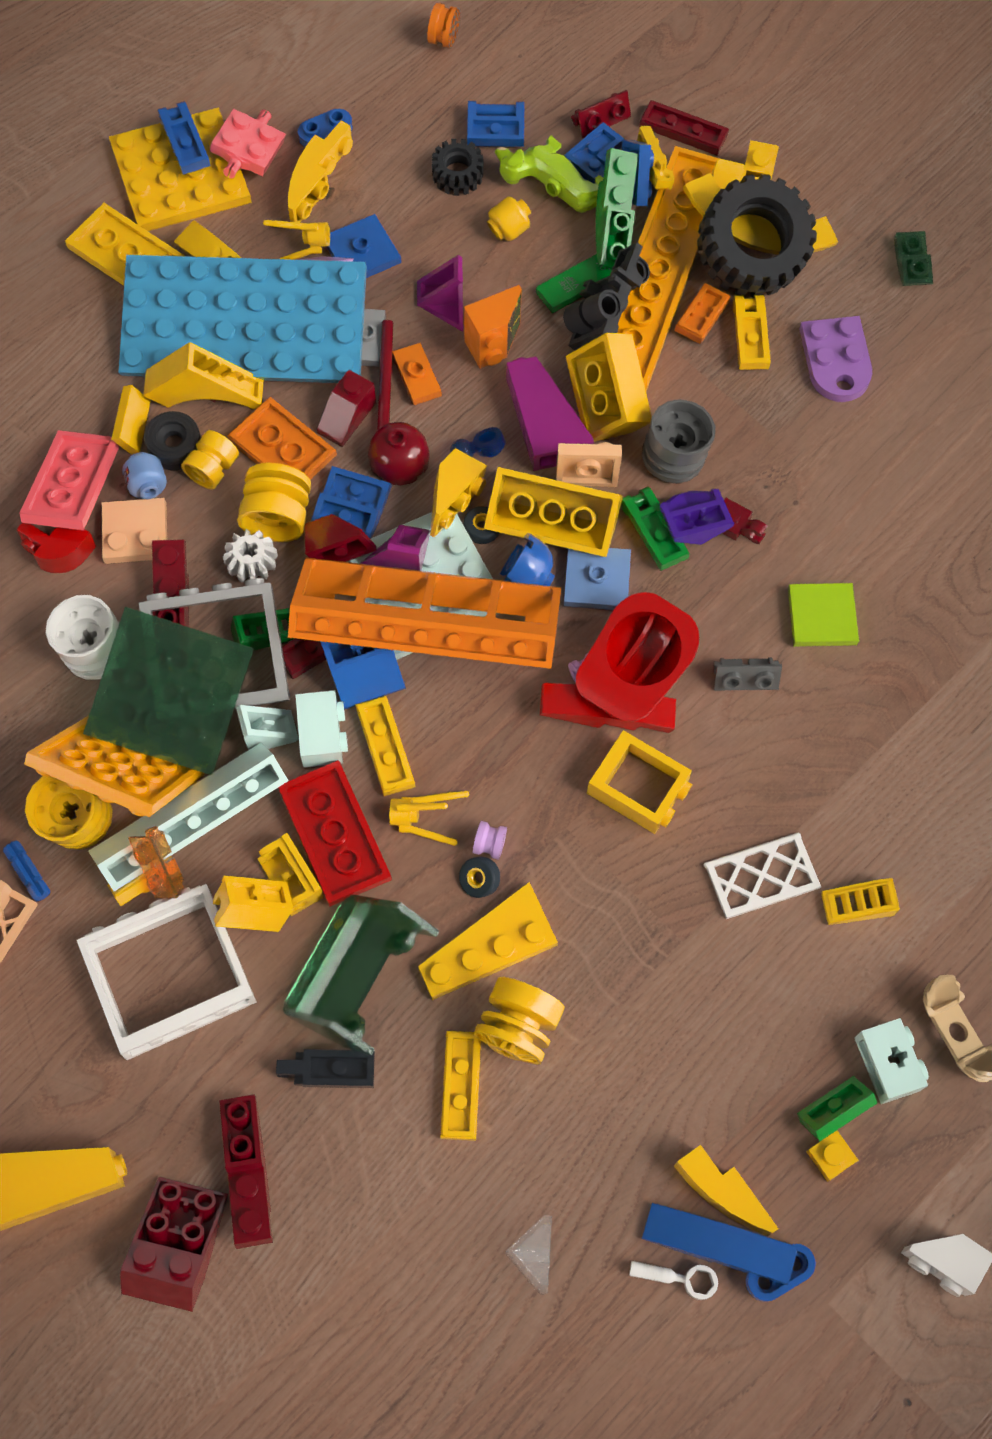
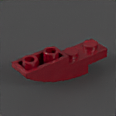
[152,539,189,668]
[219,1094,273,1249]

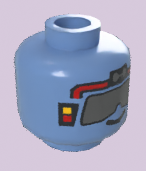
[122,452,167,499]

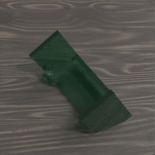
[283,895,440,1055]

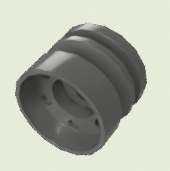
[641,399,716,484]

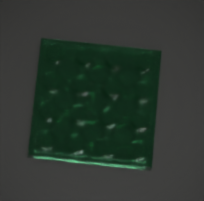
[83,607,254,775]

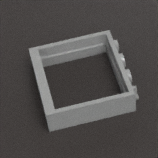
[139,578,290,720]

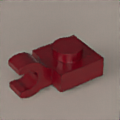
[722,497,767,544]

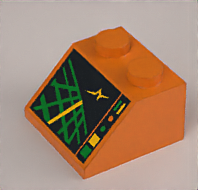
[464,285,522,369]

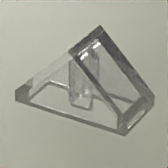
[505,1215,552,1295]

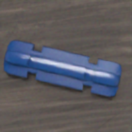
[3,840,50,902]

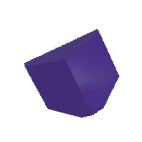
[660,489,734,545]

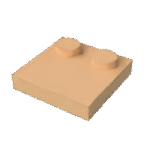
[556,442,622,487]
[102,498,167,564]

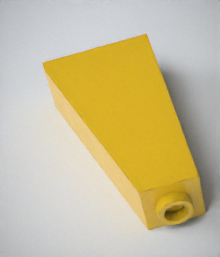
[0,1147,127,1231]

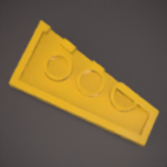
[418,882,558,1000]

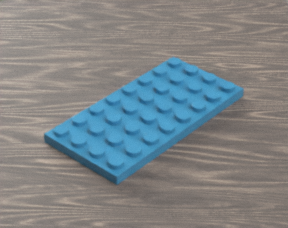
[119,255,367,383]

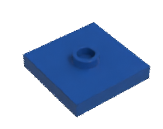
[326,214,401,278]

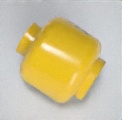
[487,196,531,241]

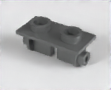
[713,657,782,691]

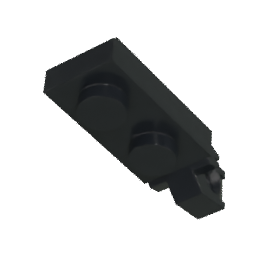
[276,1049,375,1088]

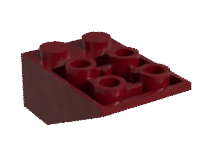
[120,1177,228,1312]

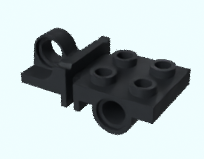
[563,243,650,350]

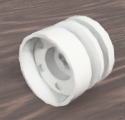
[46,595,129,680]

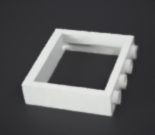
[77,884,257,1060]

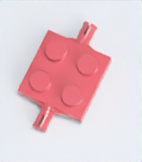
[210,109,286,178]

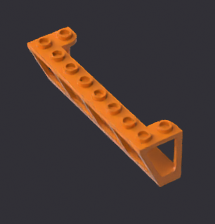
[288,557,562,669]

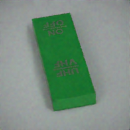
[536,254,612,314]

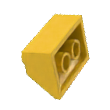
[566,333,652,442]

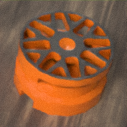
[427,3,460,48]

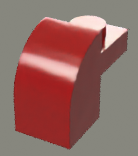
[16,523,96,573]

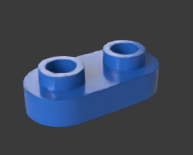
[298,109,353,148]
[746,1244,816,1302]

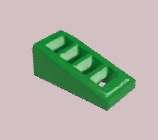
[231,608,295,654]

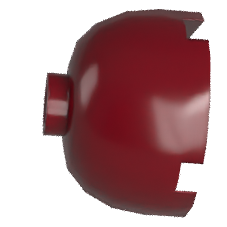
[368,422,430,486]

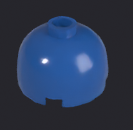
[500,533,555,586]

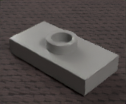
[361,309,386,367]

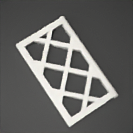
[704,832,821,919]

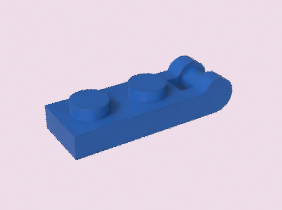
[157,101,210,175]

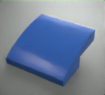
[311,466,392,539]

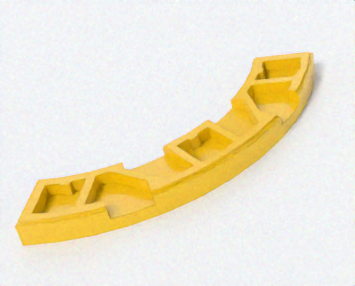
[683,173,838,255]

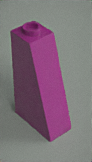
[506,356,595,471]

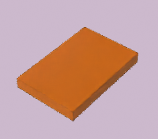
[227,397,337,480]

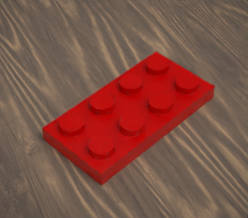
[278,760,392,907]

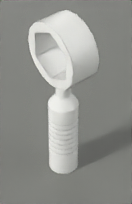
[629,1261,718,1300]

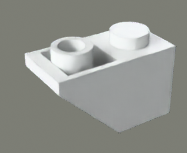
[901,1234,992,1297]

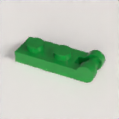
[621,486,690,571]

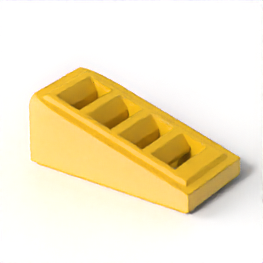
[821,878,900,925]

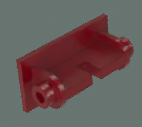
[571,90,631,139]

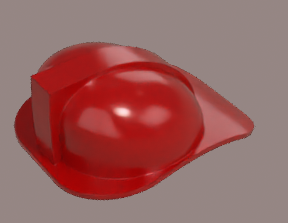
[575,592,700,722]

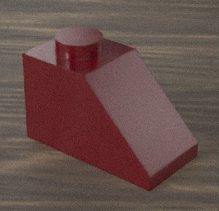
[317,370,376,447]
[305,514,377,562]

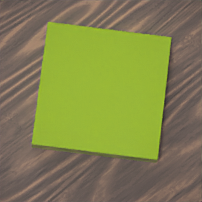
[788,583,859,647]

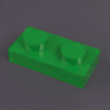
[797,1076,877,1141]

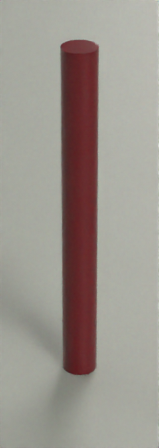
[377,320,394,430]

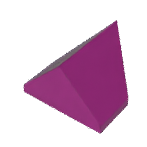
[417,255,463,332]
[359,525,430,571]

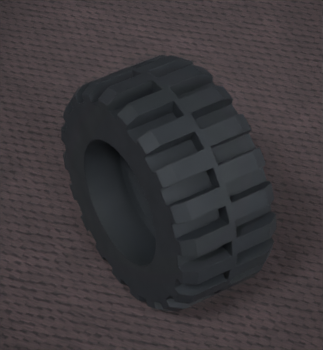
[697,174,817,298]

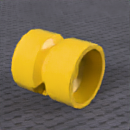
[181,430,239,490]

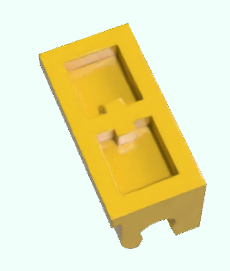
[257,833,324,917]
[213,875,294,932]

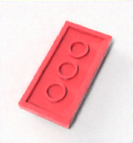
[19,430,120,530]

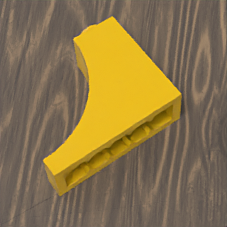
[143,342,264,409]

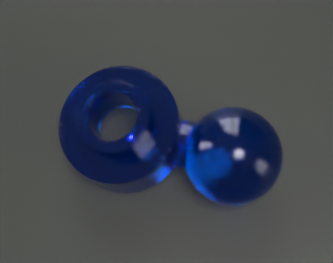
[450,427,506,457]

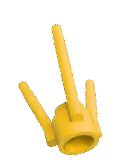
[263,220,330,260]
[389,791,469,846]

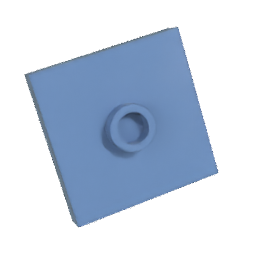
[564,548,631,610]

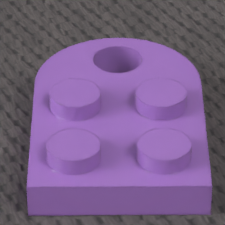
[799,316,872,402]

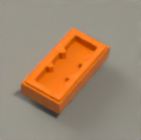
[675,283,731,344]
[392,342,442,406]

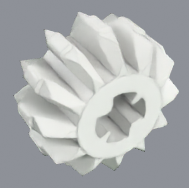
[223,529,278,583]

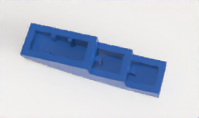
[642,1203,798,1285]

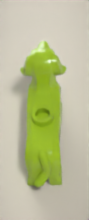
[495,135,603,213]

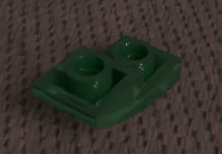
[894,231,933,286]

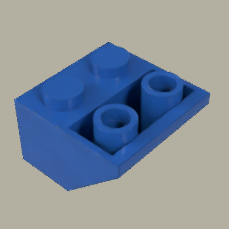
[320,641,406,710]

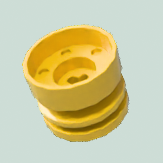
[237,463,311,542]
[25,776,113,850]
[474,977,565,1065]

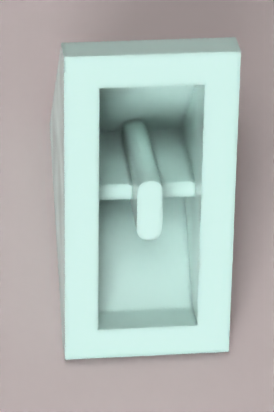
[236,705,299,750]

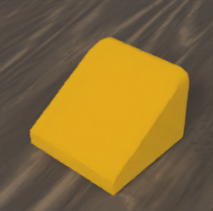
[712,159,745,189]

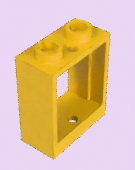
[587,730,693,834]

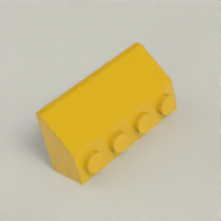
[484,467,623,557]

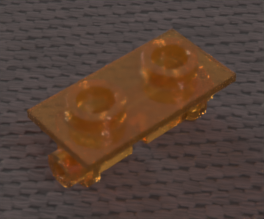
[128,826,184,898]

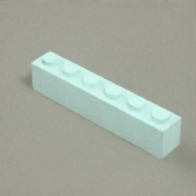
[88,743,288,891]

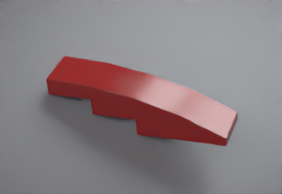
[540,683,676,733]

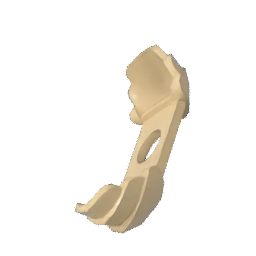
[923,975,992,1082]

